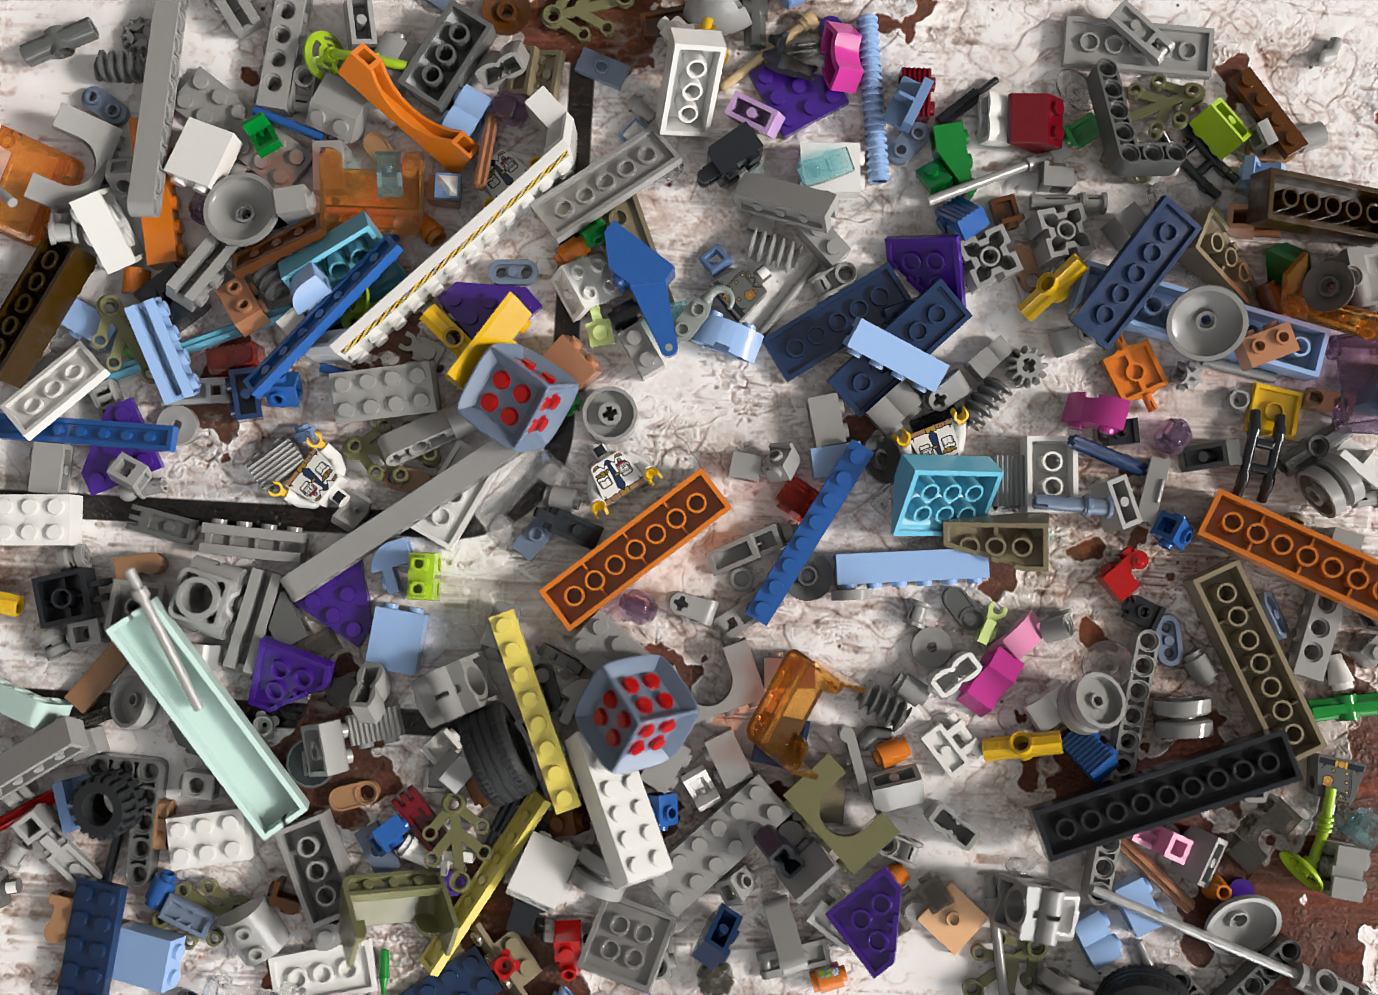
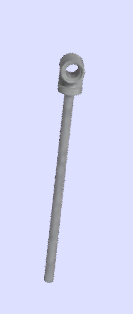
[1090,884,1340,995]

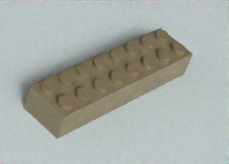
[1182,559,1328,761]

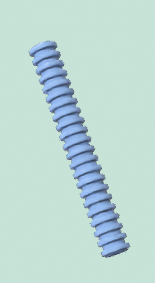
[856,14,890,184]

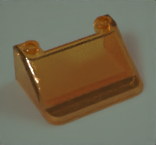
[0,125,85,249]
[319,147,425,235]

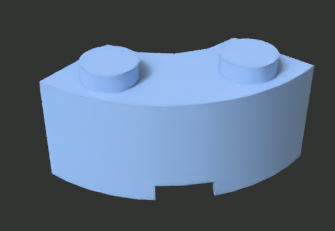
[690,309,764,364]

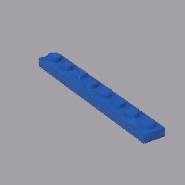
[243,233,404,399]
[0,413,179,453]
[745,439,874,626]

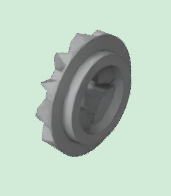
[120,16,152,57]

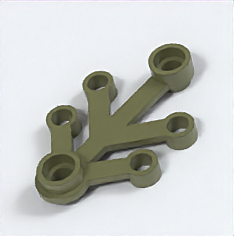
[541,0,635,44]
[1127,74,1205,139]
[91,295,155,384]
[343,418,442,484]
[422,792,492,893]
[151,878,250,950]
[962,929,1049,995]

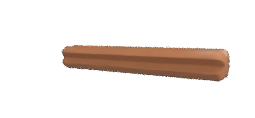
[472,112,499,191]
[1120,838,1196,913]

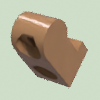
[1301,387,1357,420]
[113,552,169,580]
[44,889,75,944]

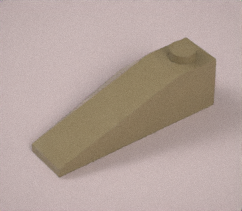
[1178,207,1258,306]
[943,512,1049,572]

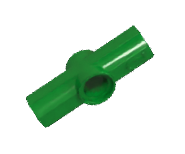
[1306,692,1378,722]

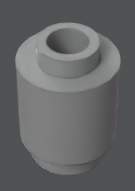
[543,485,582,514]
[1183,647,1219,686]
[890,672,930,707]

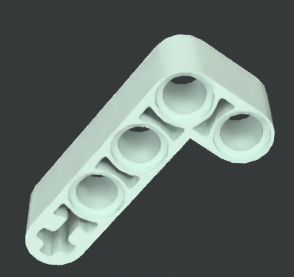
[0,677,73,729]

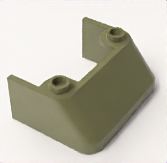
[339,869,460,967]

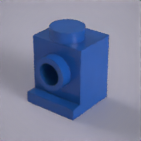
[366,814,410,857]

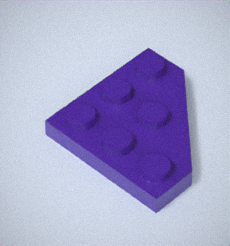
[749,65,849,139]
[885,234,966,307]
[438,282,543,339]
[81,397,165,496]
[296,559,373,647]
[247,636,335,712]
[825,866,902,979]

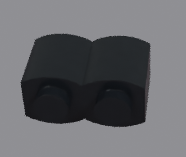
[753,824,805,878]

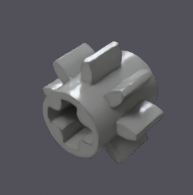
[1169,360,1203,392]

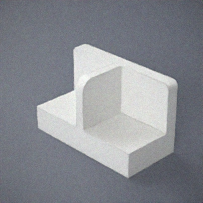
[1332,438,1378,491]

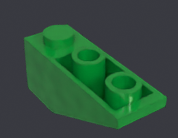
[930,122,977,201]

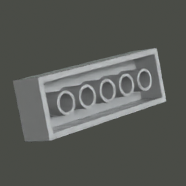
[645,770,792,917]

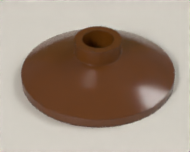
[482,0,531,35]

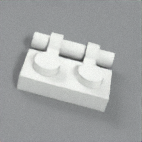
[919,712,983,779]
[806,884,851,953]

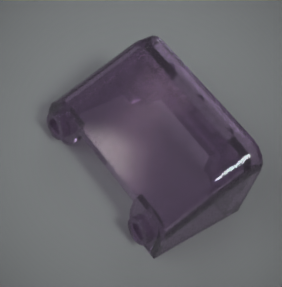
[1325,328,1378,435]

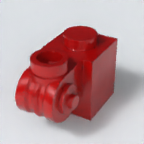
[1095,545,1149,602]
[553,919,582,981]

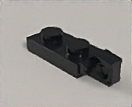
[532,506,604,550]

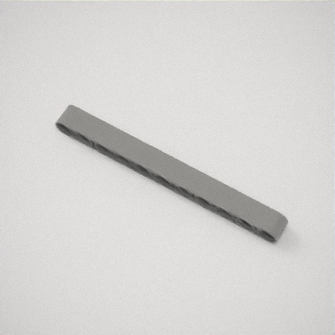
[127,0,189,218]
[280,440,524,602]
[1081,629,1160,905]

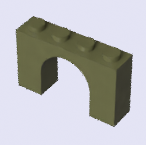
[783,753,900,875]

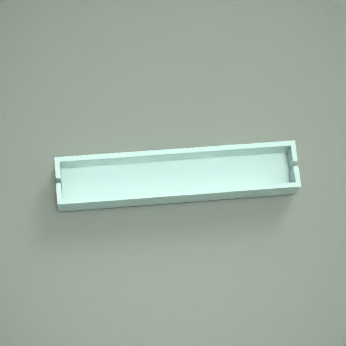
[106,597,310,841]

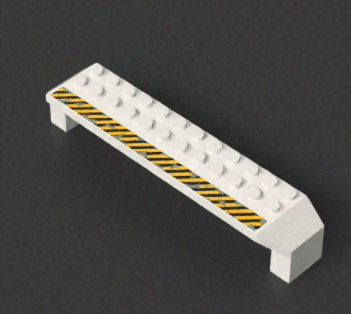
[276,86,577,365]

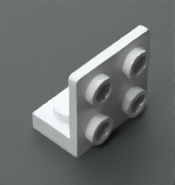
[550,253,623,322]

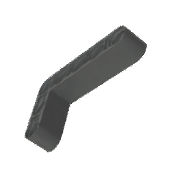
[1086,58,1187,177]
[86,752,169,887]
[1163,933,1302,995]

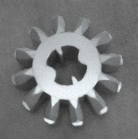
[1004,346,1048,389]

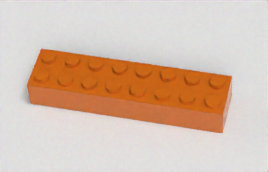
[539,467,732,632]
[1193,488,1378,622]

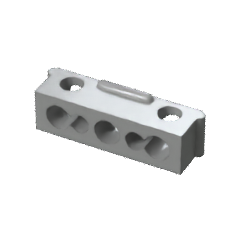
[1137,456,1171,527]

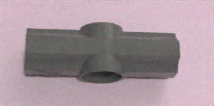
[742,0,768,51]
[19,17,100,67]
[1277,418,1353,477]

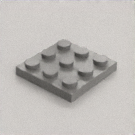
[576,898,678,995]

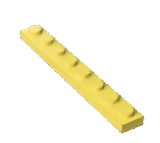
[488,609,582,815]
[419,789,551,977]

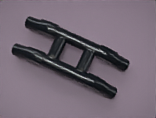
[1159,119,1240,201]
[1232,409,1286,504]

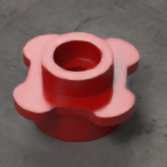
[489,949,521,981]

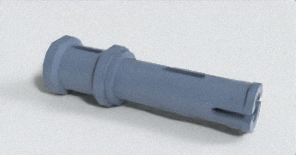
[1032,493,1114,519]

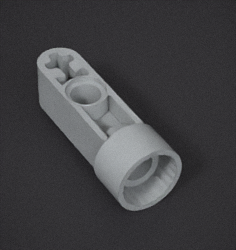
[377,401,477,466]

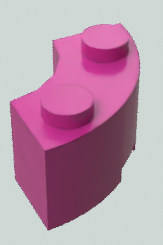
[820,21,864,93]
[1061,392,1131,435]
[956,646,1024,717]

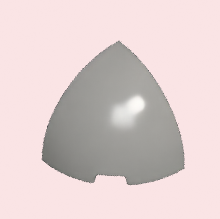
[683,0,752,35]

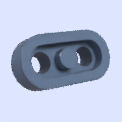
[81,86,130,127]
[887,122,930,166]
[488,259,539,286]
[1256,591,1289,640]
[1155,615,1183,666]

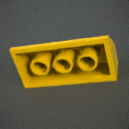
[445,292,532,391]

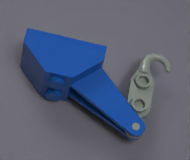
[604,220,735,358]

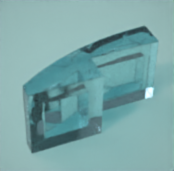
[796,146,855,187]
[375,151,404,198]

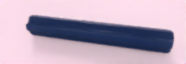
[1067,434,1148,476]

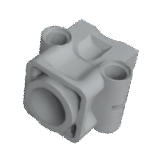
[1324,246,1378,319]
[168,555,247,640]
[411,650,503,728]
[991,872,1080,946]

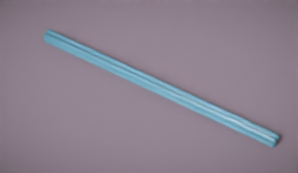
[103,304,293,381]

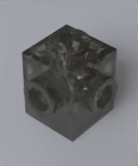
[696,961,735,995]

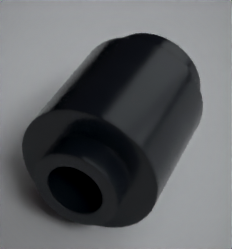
[607,298,644,332]

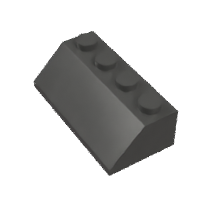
[397,0,497,116]

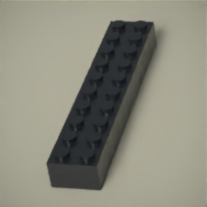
[1027,726,1304,862]

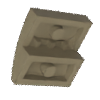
[506,46,566,101]
[792,767,845,824]

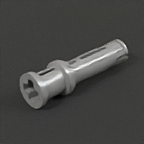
[1029,192,1108,215]

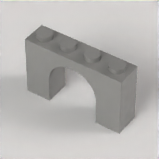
[23,102,125,209]
[672,638,767,725]

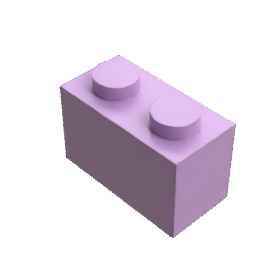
[724,90,785,140]

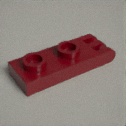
[391,785,449,856]

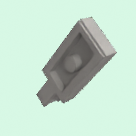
[39,830,103,888]

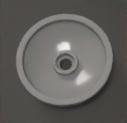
[203,173,279,247]
[1166,285,1248,361]
[1204,894,1282,957]

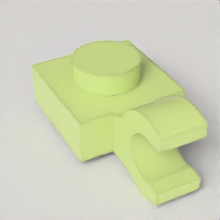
[585,305,615,349]
[972,601,1008,645]

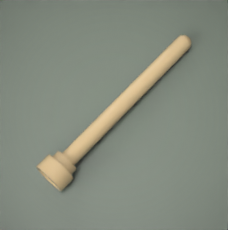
[719,9,819,92]

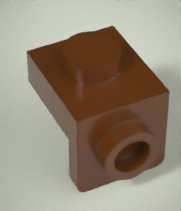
[988,193,1025,231]
[547,805,590,837]
[267,875,303,915]

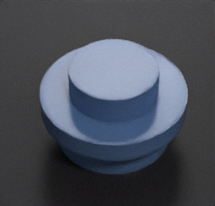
[292,423,317,443]

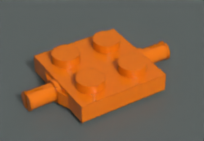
[1100,334,1169,413]

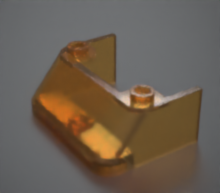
[1281,251,1378,341]
[747,649,866,780]

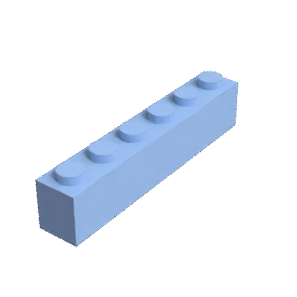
[833,549,990,590]

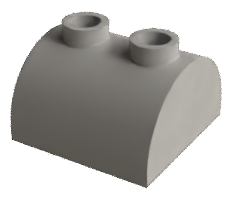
[300,719,354,777]
[217,894,290,966]

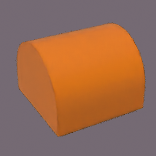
[121,266,152,295]

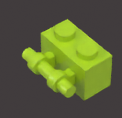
[1188,97,1253,161]

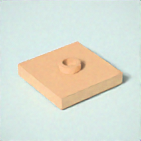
[916,881,989,956]

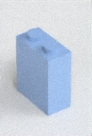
[365,602,430,676]
[112,921,186,993]

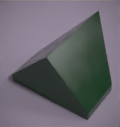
[1265,242,1311,298]

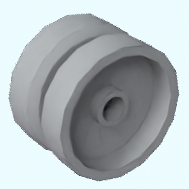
[582,386,639,445]
[1296,453,1366,518]
[110,671,171,730]
[1056,672,1126,735]
[1152,695,1214,739]
[569,844,625,902]
[1029,964,1096,995]

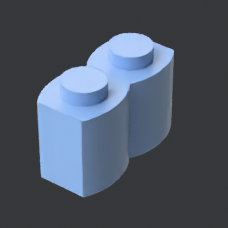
[441,84,494,140]
[1074,906,1123,971]

